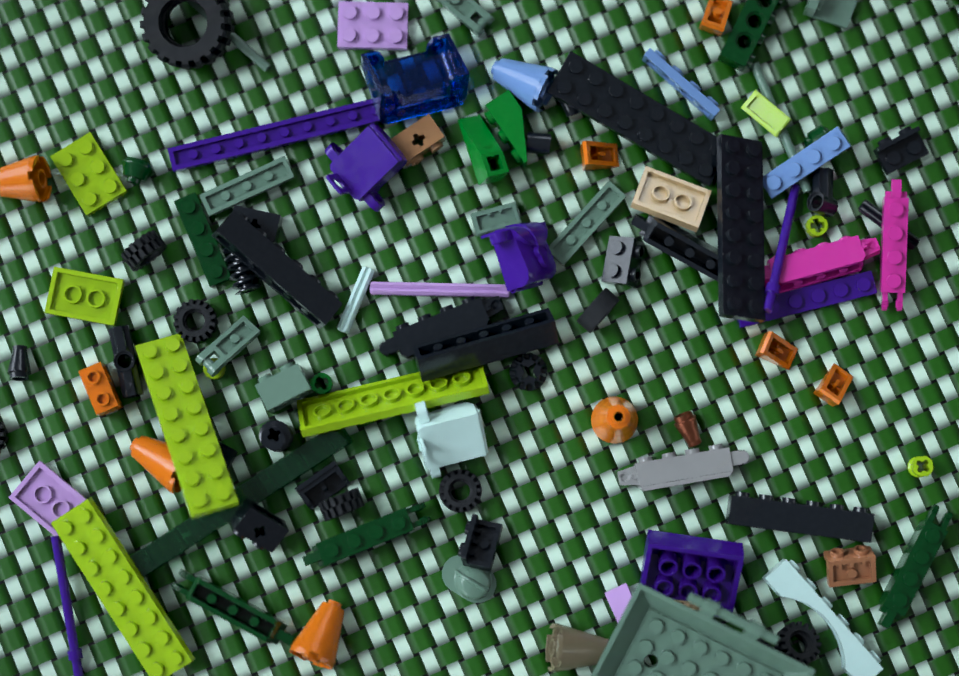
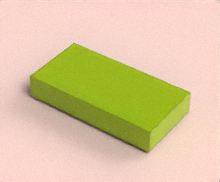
[741,89,792,137]

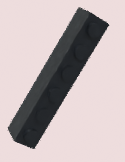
[211,210,343,329]
[412,308,559,382]
[725,491,874,543]

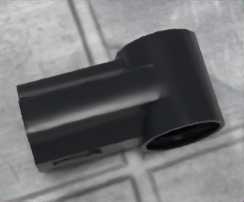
[807,168,838,217]

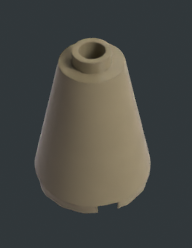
[545,623,609,672]

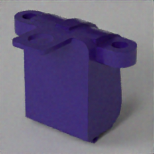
[325,123,407,212]
[480,222,556,293]

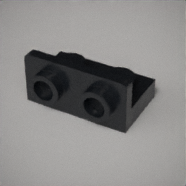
[873,126,929,176]

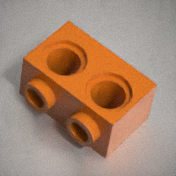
[78,362,123,417]

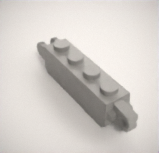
[617,444,750,491]

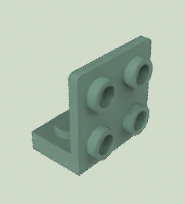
[803,0,857,29]

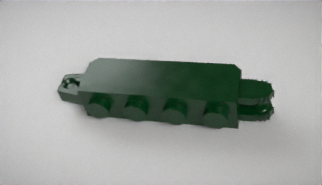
[302,502,432,567]
[877,504,953,629]
[171,569,296,646]

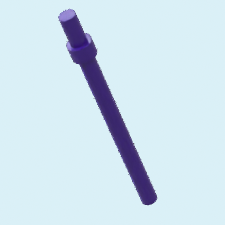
[763,184,800,313]
[51,535,84,676]

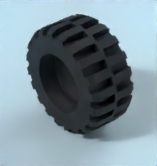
[140,0,235,69]

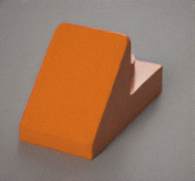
[699,0,733,36]

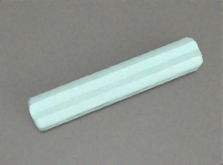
[337,266,374,334]

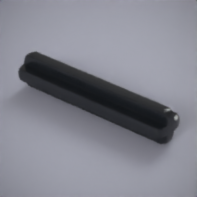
[858,200,920,250]

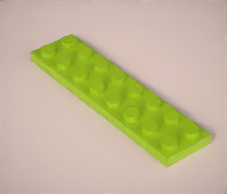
[135,334,238,519]
[297,365,490,437]
[51,497,195,676]

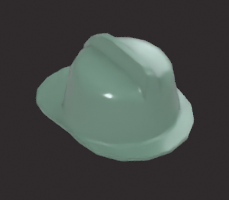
[442,555,496,603]

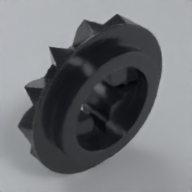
[510,353,547,391]

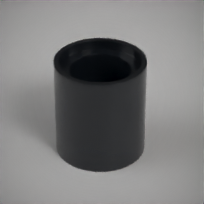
[526,132,551,155]

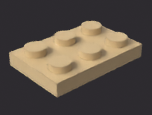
[630,166,711,232]

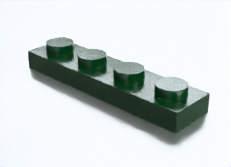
[174,192,231,288]

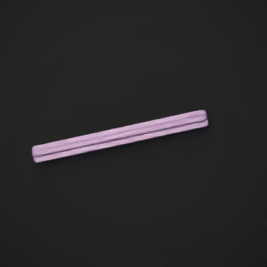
[370,281,510,298]

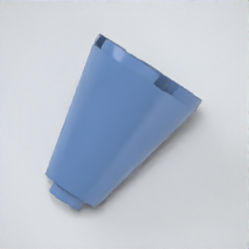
[491,58,558,113]

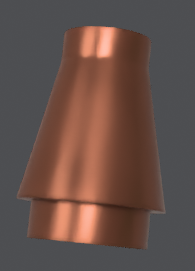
[674,410,702,448]

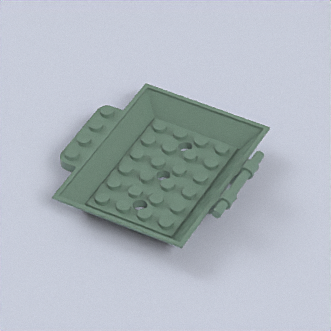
[591,582,816,676]

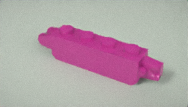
[879,179,909,311]
[765,235,881,293]

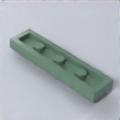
[199,156,295,217]
[549,181,626,266]

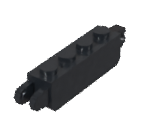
[631,213,718,281]
[379,296,504,359]

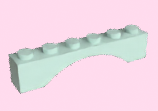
[762,559,883,676]

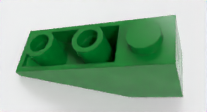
[484,90,527,167]
[458,115,509,185]

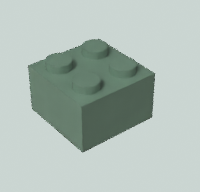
[254,362,314,414]

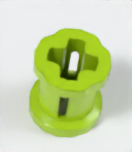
[907,456,933,478]

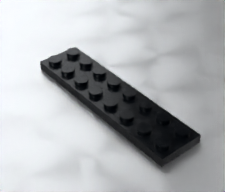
[547,51,717,187]
[717,134,766,323]

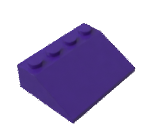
[640,530,744,618]

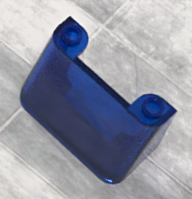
[360,33,470,124]

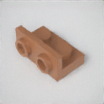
[823,545,876,587]

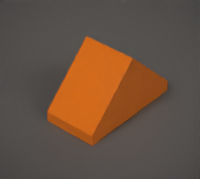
[581,141,619,171]
[755,331,798,370]
[813,363,853,407]

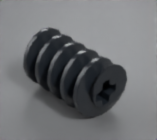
[222,248,263,295]
[259,420,293,452]

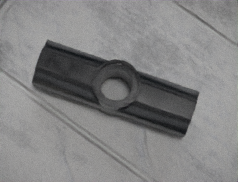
[108,325,144,399]

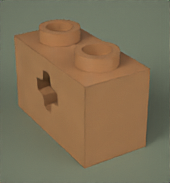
[391,114,445,167]

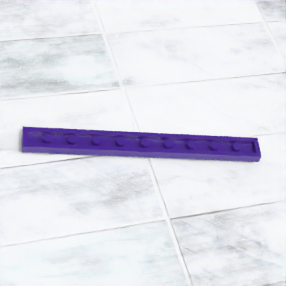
[168,93,401,172]

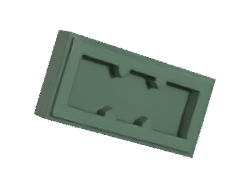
[470,201,522,237]

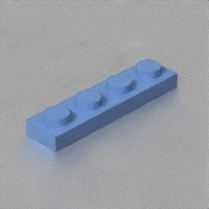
[642,48,720,121]
[763,126,852,199]

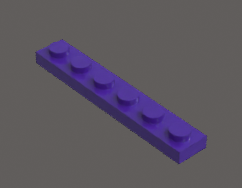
[738,271,877,328]

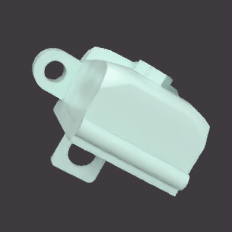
[414,401,489,479]

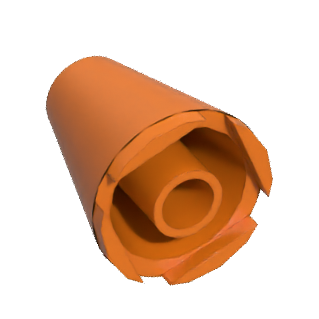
[0,155,52,202]
[591,396,638,444]
[130,435,181,494]
[289,599,345,670]

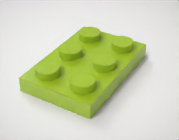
[50,132,128,216]
[44,267,125,327]

